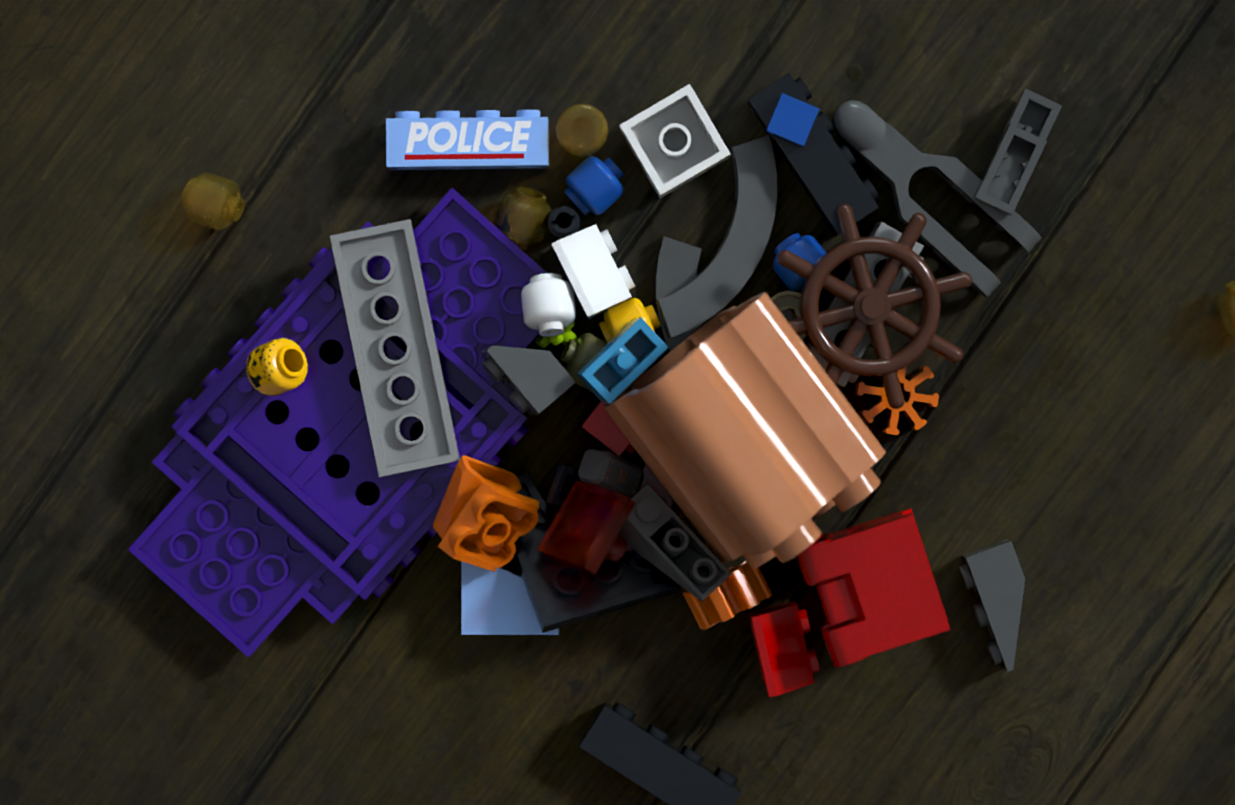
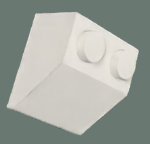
[551,224,635,319]

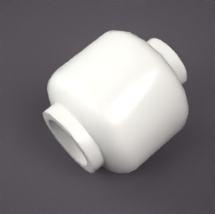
[521,273,576,337]

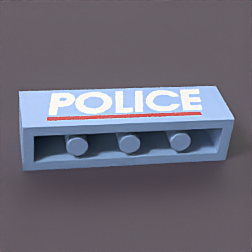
[386,110,549,170]

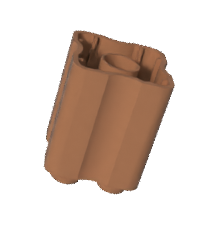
[603,292,886,569]

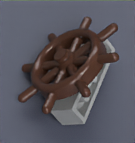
[777,204,972,409]

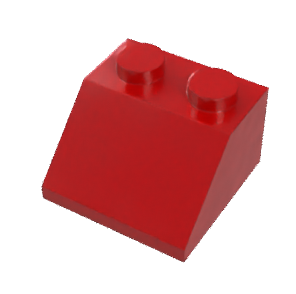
[748,601,819,698]

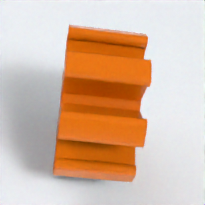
[854,366,939,435]
[683,561,773,630]

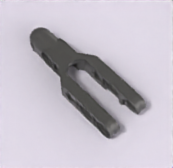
[832,100,1042,298]

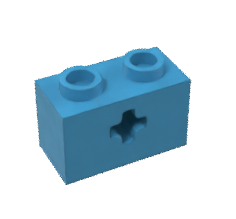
[575,317,669,404]

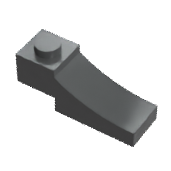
[974,88,1062,216]

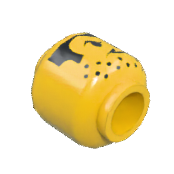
[246,338,308,396]

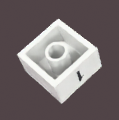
[619,84,731,198]

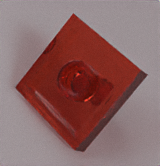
[537,480,636,574]

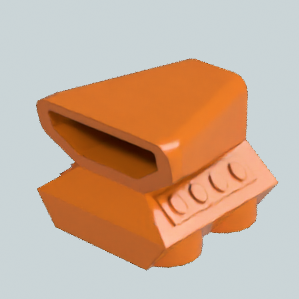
[432,455,540,572]

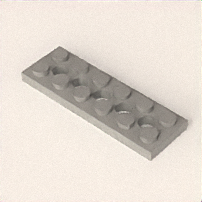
[330,219,460,477]

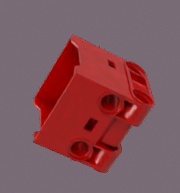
[797,507,951,668]

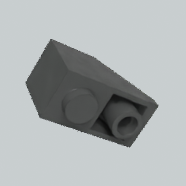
[479,345,576,416]

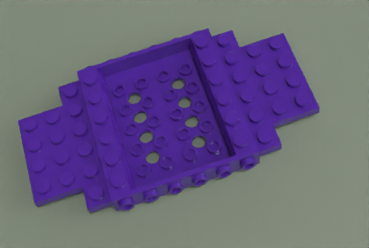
[128,188,547,658]

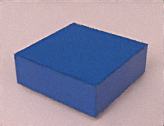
[766,93,819,147]

